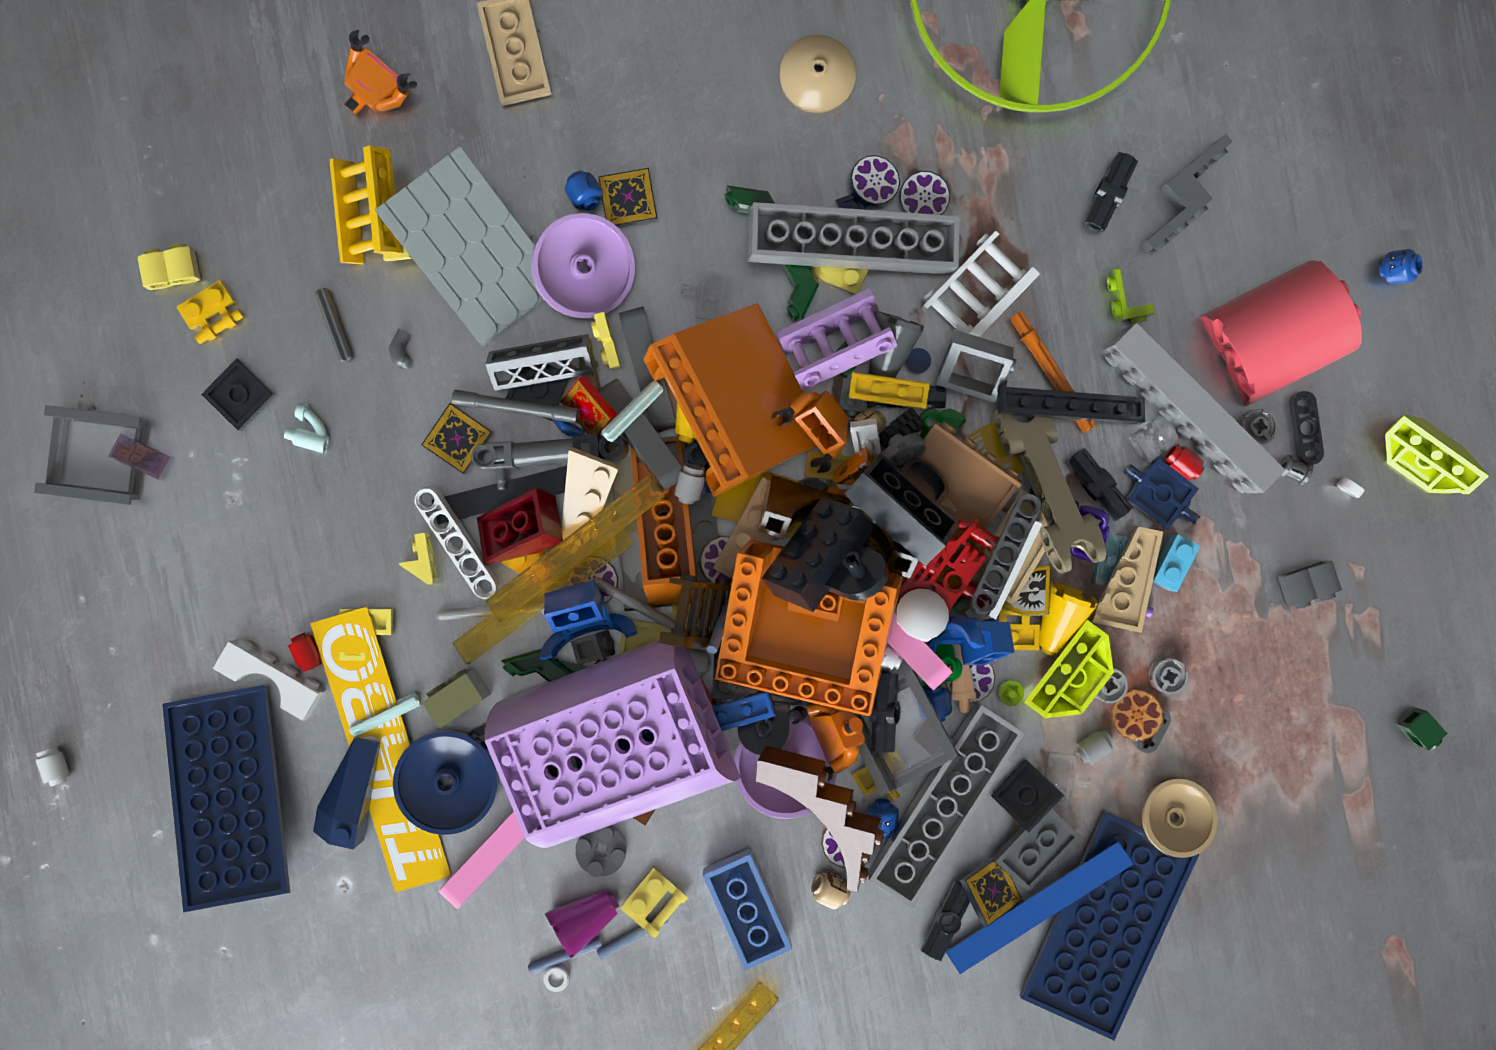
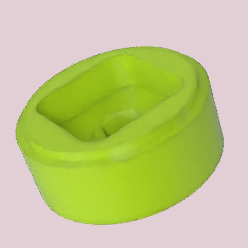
[997,680,1024,706]

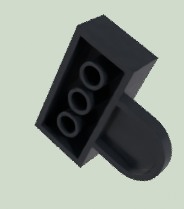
[845,453,960,566]
[761,496,889,612]
[712,649,812,756]

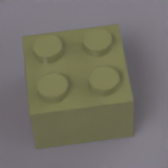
[422,668,492,729]

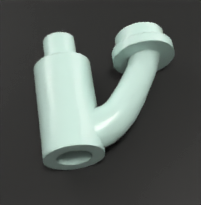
[284,402,329,453]

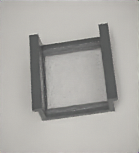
[34,405,149,505]
[855,670,960,796]

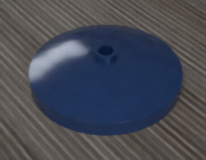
[393,730,498,835]

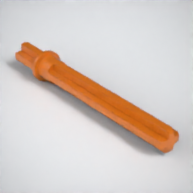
[1009,310,1095,433]

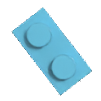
[1153,534,1201,592]

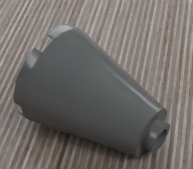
[869,311,924,378]

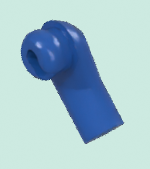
[552,419,585,438]

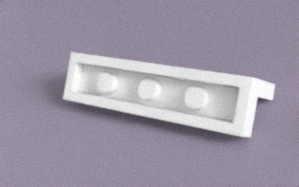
[978,521,1042,619]

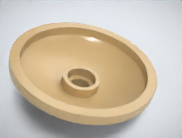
[779,35,856,113]
[1142,779,1218,858]

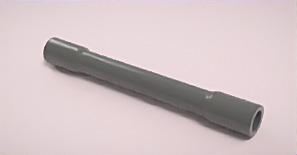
[452,390,580,423]

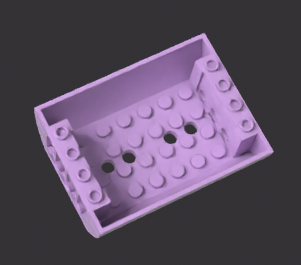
[485,640,741,848]

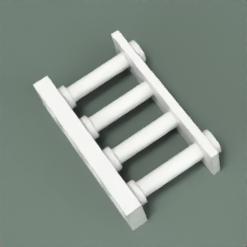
[921,231,1040,337]

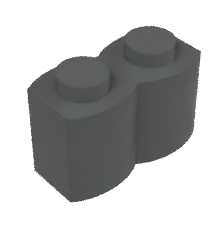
[1277,560,1342,609]

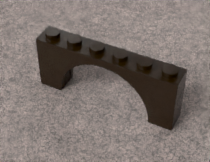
[758,475,918,578]

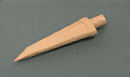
[950,644,976,713]

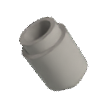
[674,463,706,504]
[1076,729,1116,766]

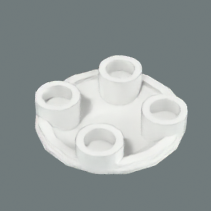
[896,589,949,641]

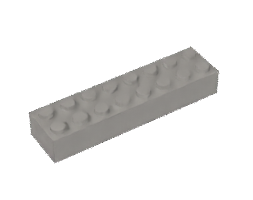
[748,202,960,275]
[1102,323,1286,494]
[868,701,1025,908]

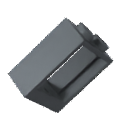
[936,329,1017,403]

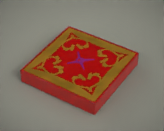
[560,375,617,436]

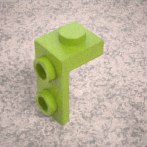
[1107,268,1155,324]

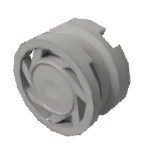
[1237,409,1278,444]
[1147,657,1189,694]
[1095,668,1128,703]

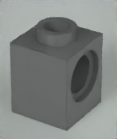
[838,377,866,417]

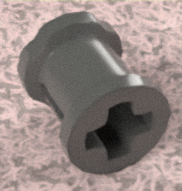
[1280,455,1314,485]

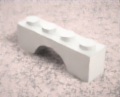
[213,639,325,721]

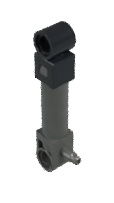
[471,434,629,490]

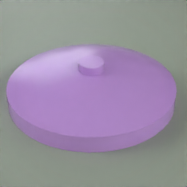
[531,213,635,319]
[734,714,837,819]

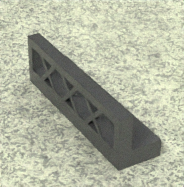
[485,334,595,391]

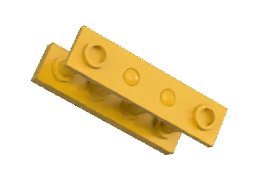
[329,145,401,264]

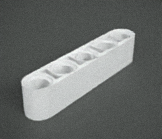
[415,486,499,599]

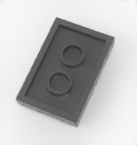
[992,809,1082,892]

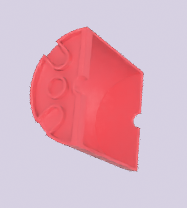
[1199,260,1362,407]

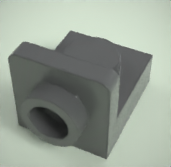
[570,630,615,665]

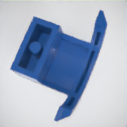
[539,580,638,660]
[926,615,1015,665]

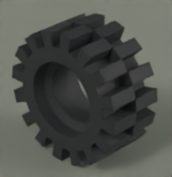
[879,408,926,448]

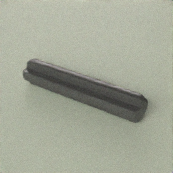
[315,288,354,362]

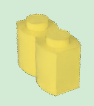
[137,244,201,290]

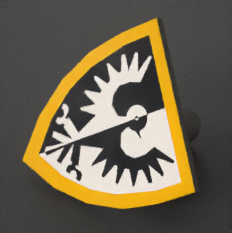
[1003,566,1051,616]

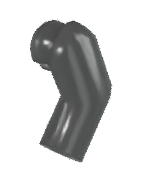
[389,328,411,368]

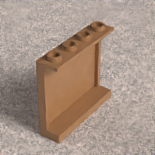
[920,421,1022,554]

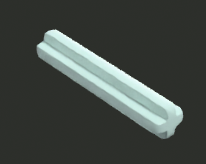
[602,381,663,442]
[349,692,421,737]

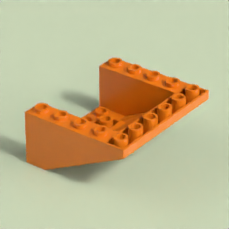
[643,303,817,498]
[715,539,903,716]

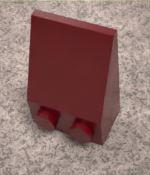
[477,488,563,565]

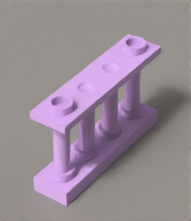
[776,288,897,391]

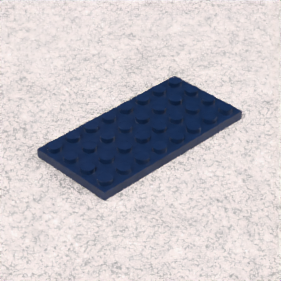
[162,685,291,913]
[1019,811,1199,1041]

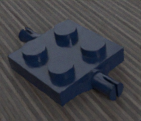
[1124,458,1201,530]

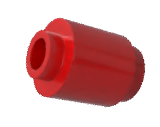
[1164,444,1205,481]
[288,632,322,672]

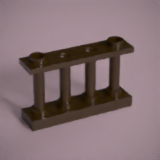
[659,574,731,649]

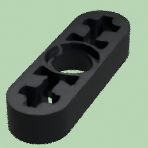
[1289,391,1324,465]

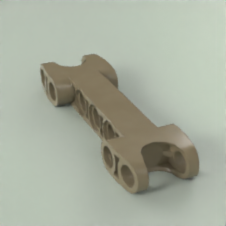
[994,410,1106,574]

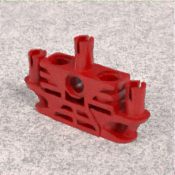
[897,515,999,611]

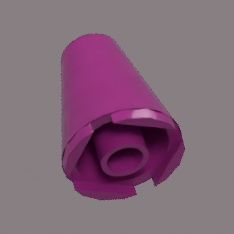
[545,892,620,959]

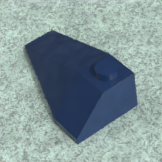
[313,737,380,850]

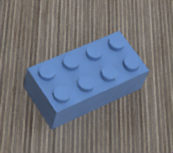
[703,848,792,970]

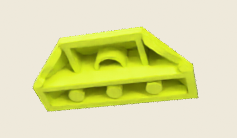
[1385,414,1489,494]
[1024,620,1114,718]

